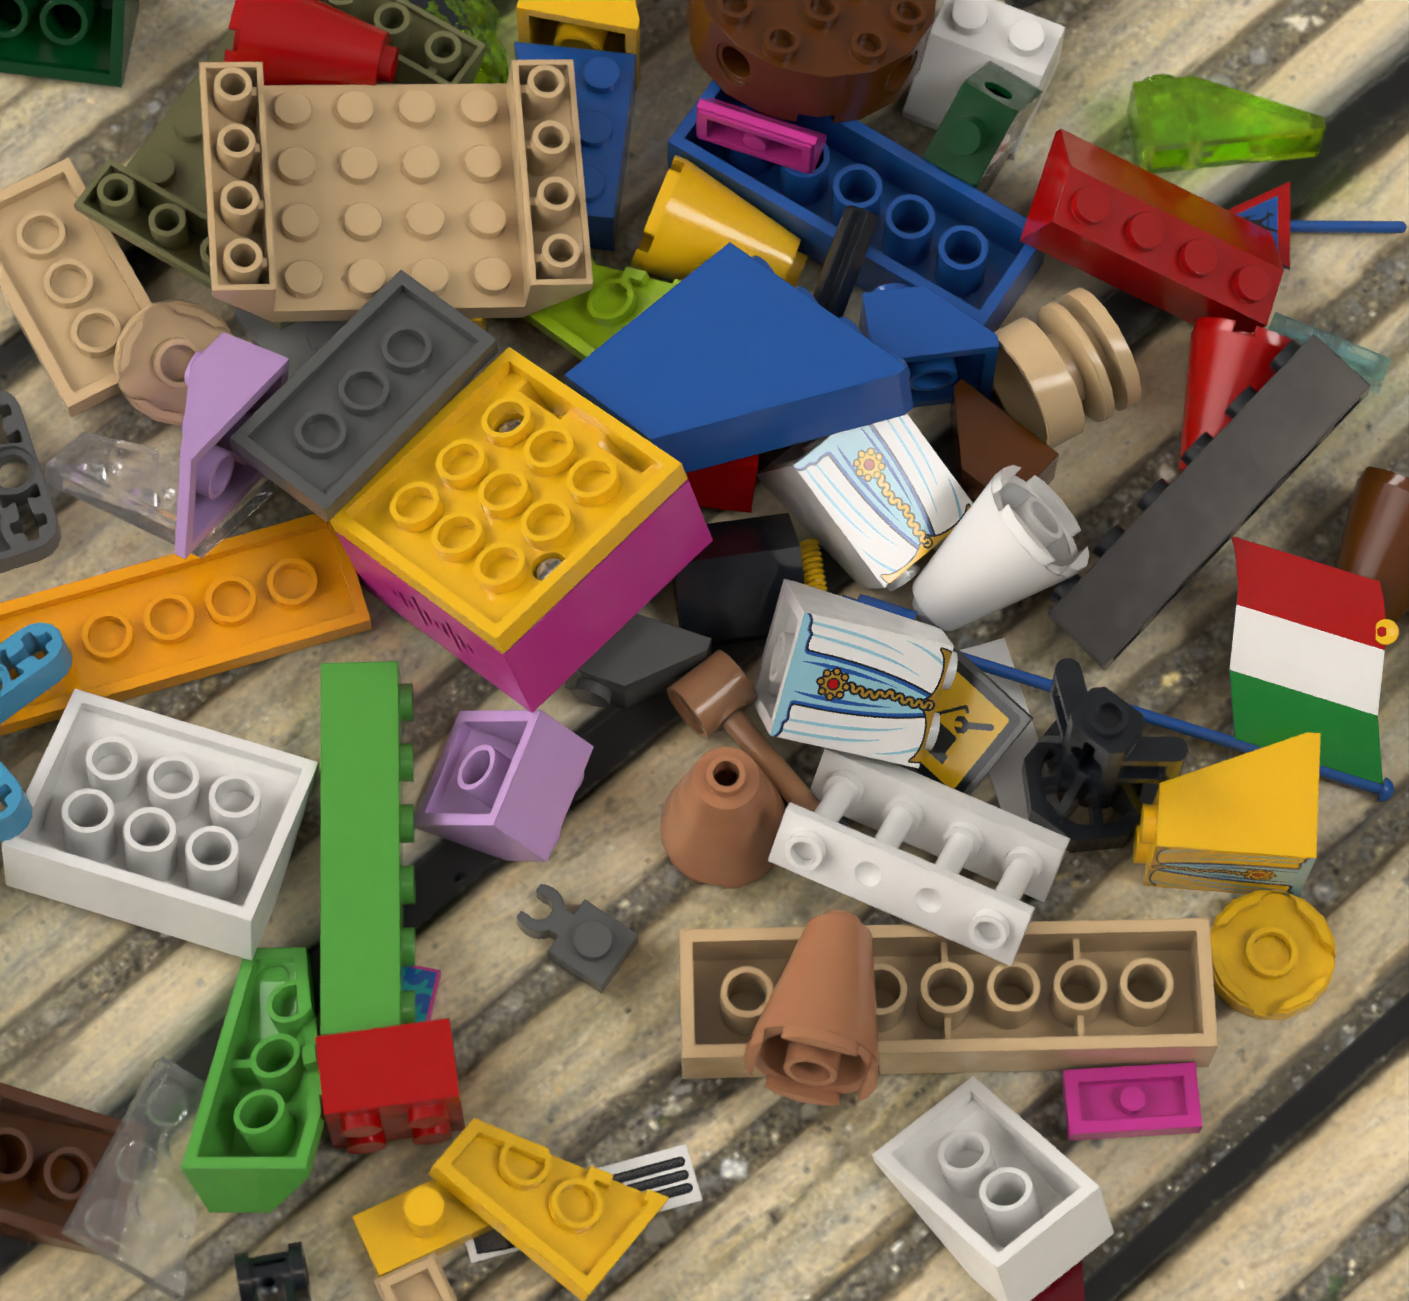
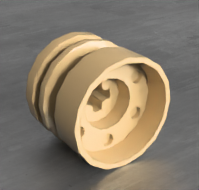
[992,287,1142,449]

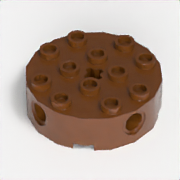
[686,0,936,123]

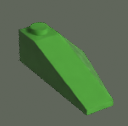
[181,947,325,1213]

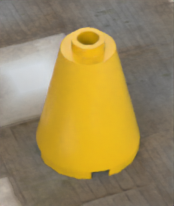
[630,155,808,287]

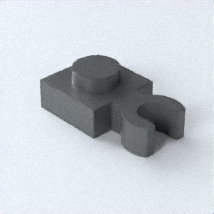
[517,884,639,994]

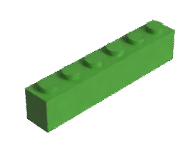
[320,661,417,1036]

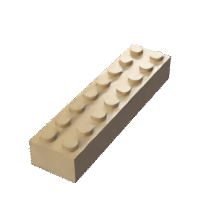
[679,918,1218,1079]

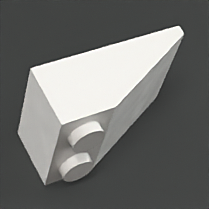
[872,1076,1114,1301]

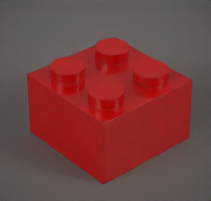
[315,1018,465,1154]

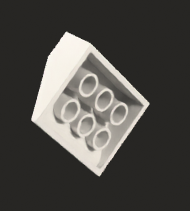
[2,689,319,961]

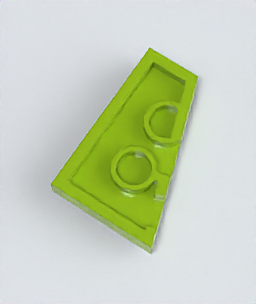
[522,258,682,361]

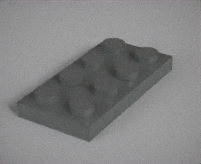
[229,270,498,523]

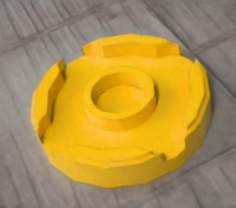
[1210,890,1336,1020]

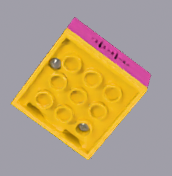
[330,347,713,713]

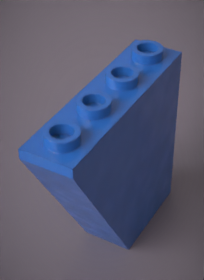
[564,242,913,473]

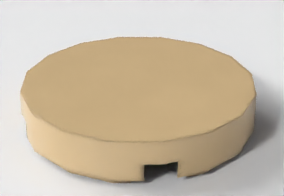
[113,299,233,425]

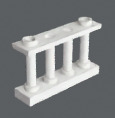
[768,748,1070,966]

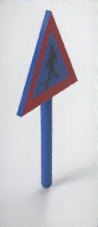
[1228,181,1407,270]

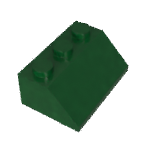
[0,0,139,87]

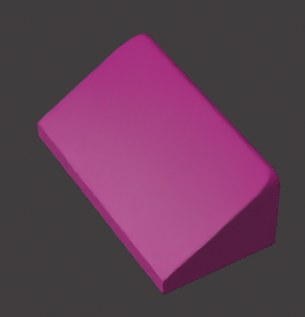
[696,98,826,174]

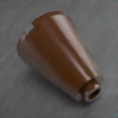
[1334,466,1409,624]

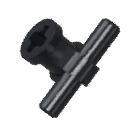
[234,1241,312,1301]

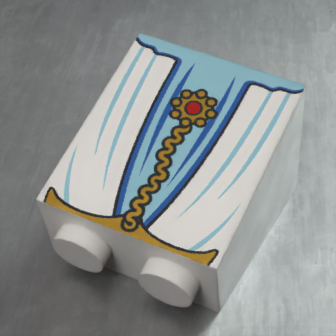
[757,414,973,592]
[753,579,958,768]

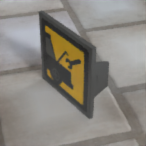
[902,646,1034,796]

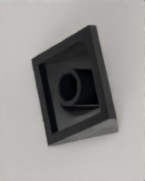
[672,513,804,646]

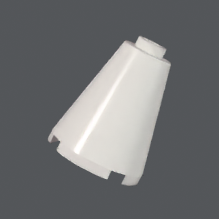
[912,465,1089,631]

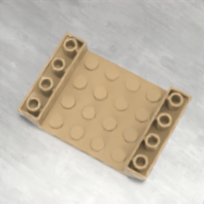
[199,59,593,322]

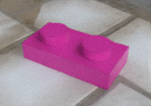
[1061,1062,1202,1141]

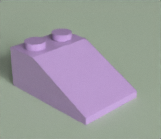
[174,332,289,559]

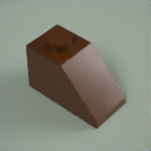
[950,378,1059,503]

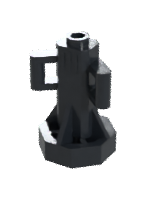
[1021,658,1188,853]

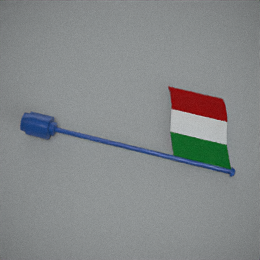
[842,536,1394,802]

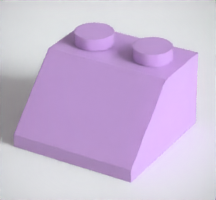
[415,710,594,862]

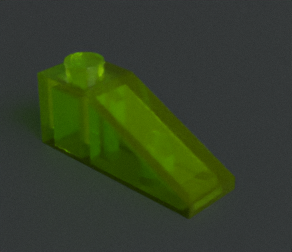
[1127,74,1326,174]

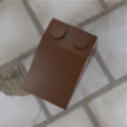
[0,1082,146,1258]

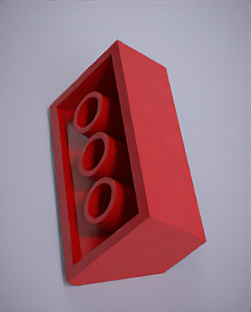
[1020,129,1284,333]

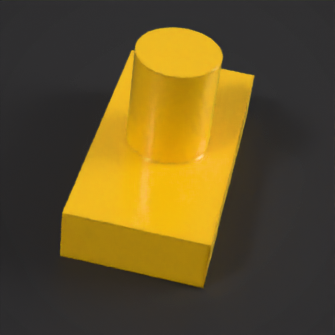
[352,1179,494,1277]

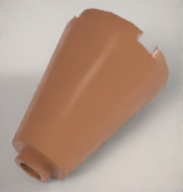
[660,747,786,889]
[744,910,880,1106]

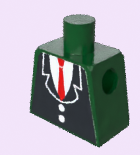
[923,61,1043,193]

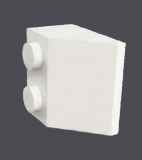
[902,0,1065,160]

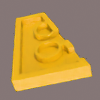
[428,1118,669,1301]

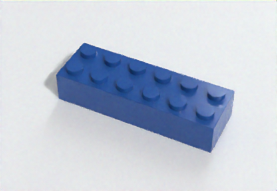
[668,80,1045,332]

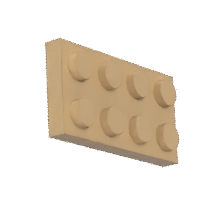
[0,157,152,417]

